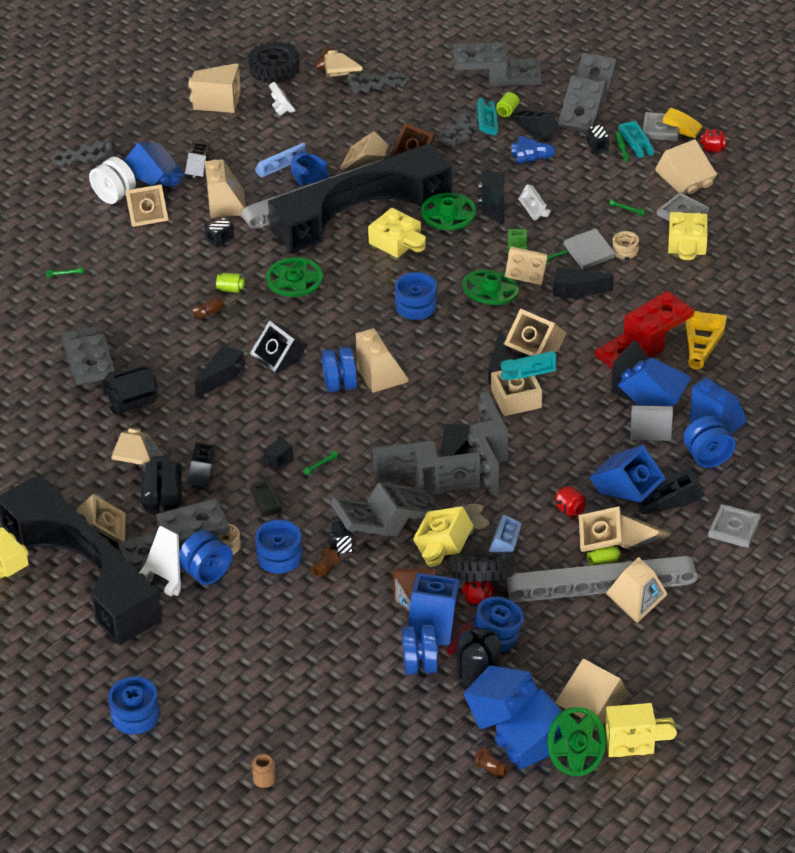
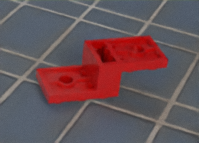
[595,290,694,368]

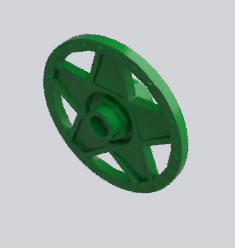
[421,193,476,230]
[266,257,323,297]
[462,270,519,305]
[547,707,606,776]

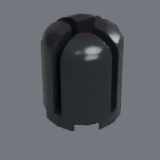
[102,366,158,415]
[141,455,182,515]
[457,627,501,689]

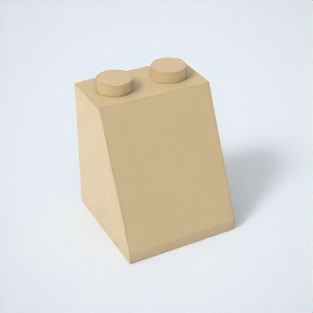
[189,64,241,113]
[655,139,717,194]
[205,160,246,218]
[504,309,566,356]
[356,328,409,393]
[555,659,629,731]

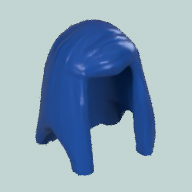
[290,152,330,187]

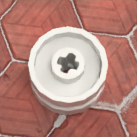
[89,157,136,204]

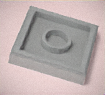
[643,112,679,141]
[657,192,709,221]
[563,228,615,270]
[630,406,673,441]
[708,504,761,548]

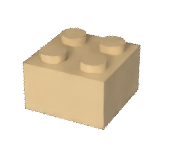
[491,370,542,416]

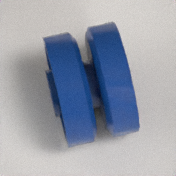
[395,272,437,320]
[322,346,357,393]
[683,415,736,468]
[255,520,303,573]
[179,530,233,585]
[472,597,524,652]
[402,625,438,675]
[108,676,160,734]

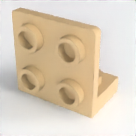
[505,247,548,285]

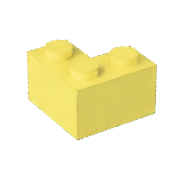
[0,527,29,579]

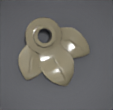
[453,504,490,535]

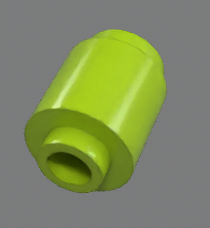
[496,92,520,117]
[216,273,245,293]
[587,545,620,566]

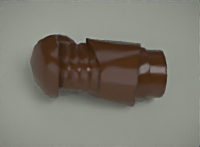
[315,47,332,70]
[192,297,224,319]
[311,547,340,577]
[475,747,509,777]

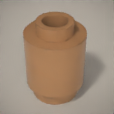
[252,754,276,788]

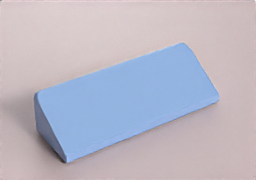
[255,143,306,178]
[489,515,522,552]

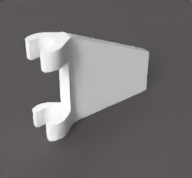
[139,526,181,596]

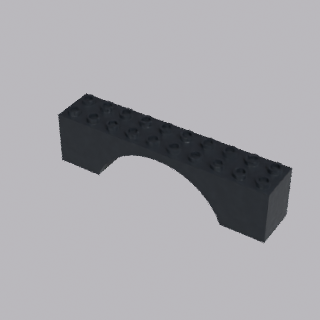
[268,143,452,254]
[0,474,162,646]

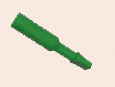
[615,132,628,162]

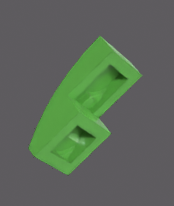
[508,229,527,256]

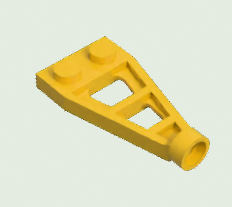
[685,311,727,370]

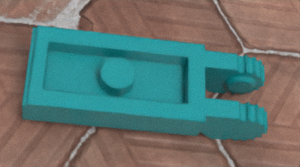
[477,97,498,136]
[619,121,654,159]
[501,351,556,381]

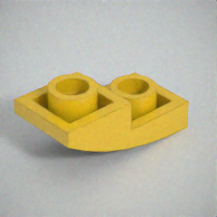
[663,108,702,138]

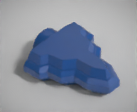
[512,136,555,164]

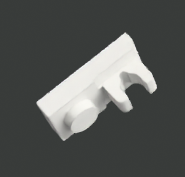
[269,82,296,116]
[518,184,551,221]

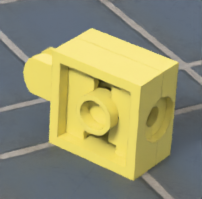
[368,208,426,258]
[668,212,707,260]
[413,506,474,567]
[605,703,677,757]

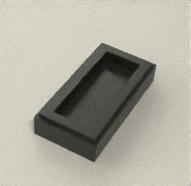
[250,480,282,517]

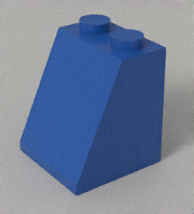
[124,142,185,186]
[618,357,691,406]
[690,377,747,434]
[589,445,666,502]
[408,573,460,646]
[463,666,538,729]
[495,688,562,770]

